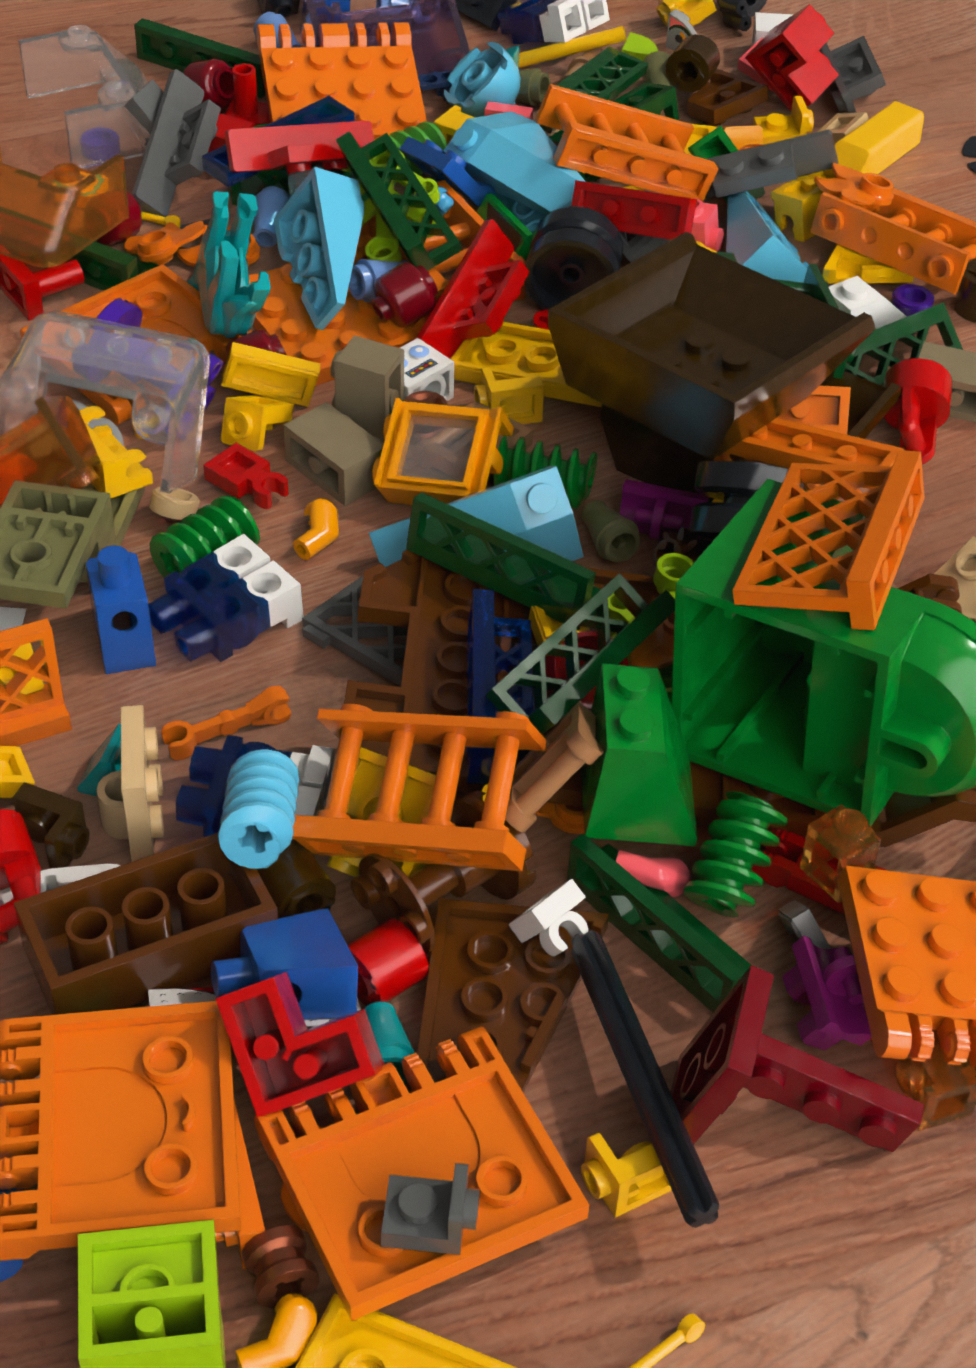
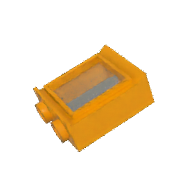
[372,398,514,505]

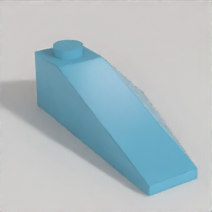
[443,111,586,215]
[274,167,364,330]
[726,191,808,283]
[369,466,584,567]

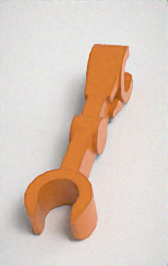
[161,685,291,760]

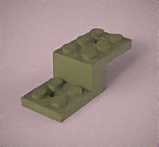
[0,463,145,609]

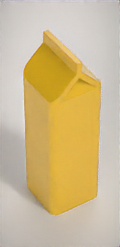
[835,101,924,174]

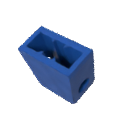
[86,545,156,674]
[211,908,358,1020]

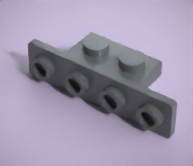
[819,36,886,113]
[132,69,221,217]
[705,130,838,199]

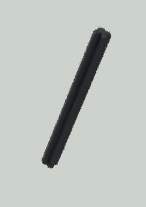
[571,930,719,1228]

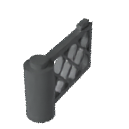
[302,576,517,686]

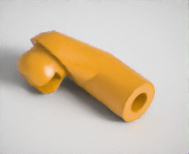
[293,498,339,560]
[235,1293,317,1368]

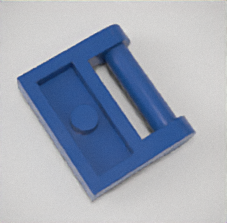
[399,136,495,207]

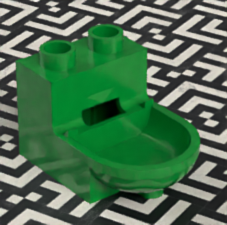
[672,479,976,829]

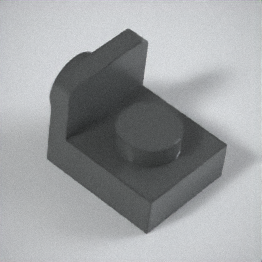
[381,1163,480,1255]

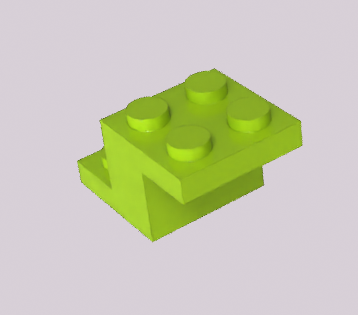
[78,1220,226,1368]

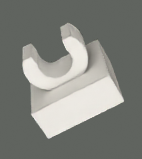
[508,879,588,957]

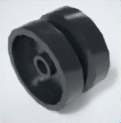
[524,206,623,310]
[689,461,805,539]

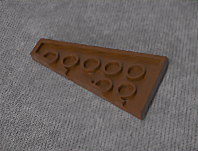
[417,898,609,1093]

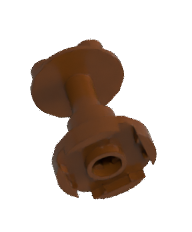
[350,790,536,955]

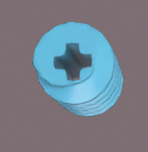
[218,749,300,869]

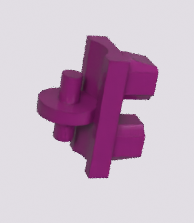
[619,479,710,541]
[782,936,871,1051]

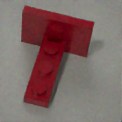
[670,965,924,1152]

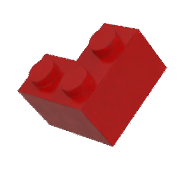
[745,4,839,111]
[215,972,384,1117]

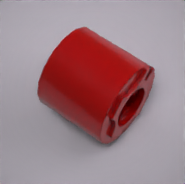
[348,918,429,1006]

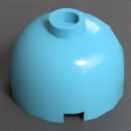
[444,42,521,117]

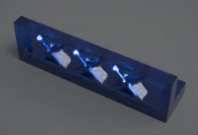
[467,589,533,784]

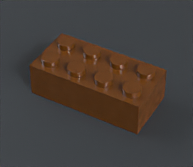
[14,832,278,1015]

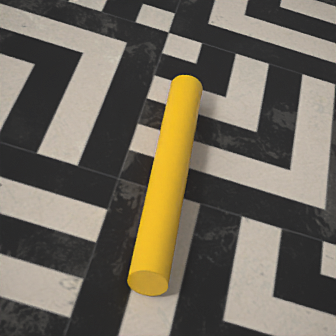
[519,26,627,68]

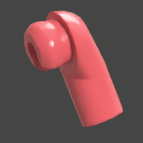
[616,850,691,898]

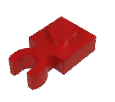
[203,442,289,509]

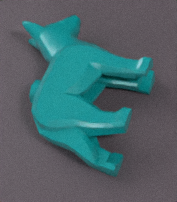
[188,191,271,338]

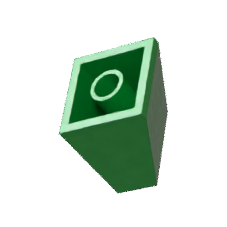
[581,664,697,846]

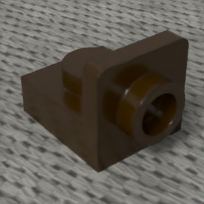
[12,782,90,868]

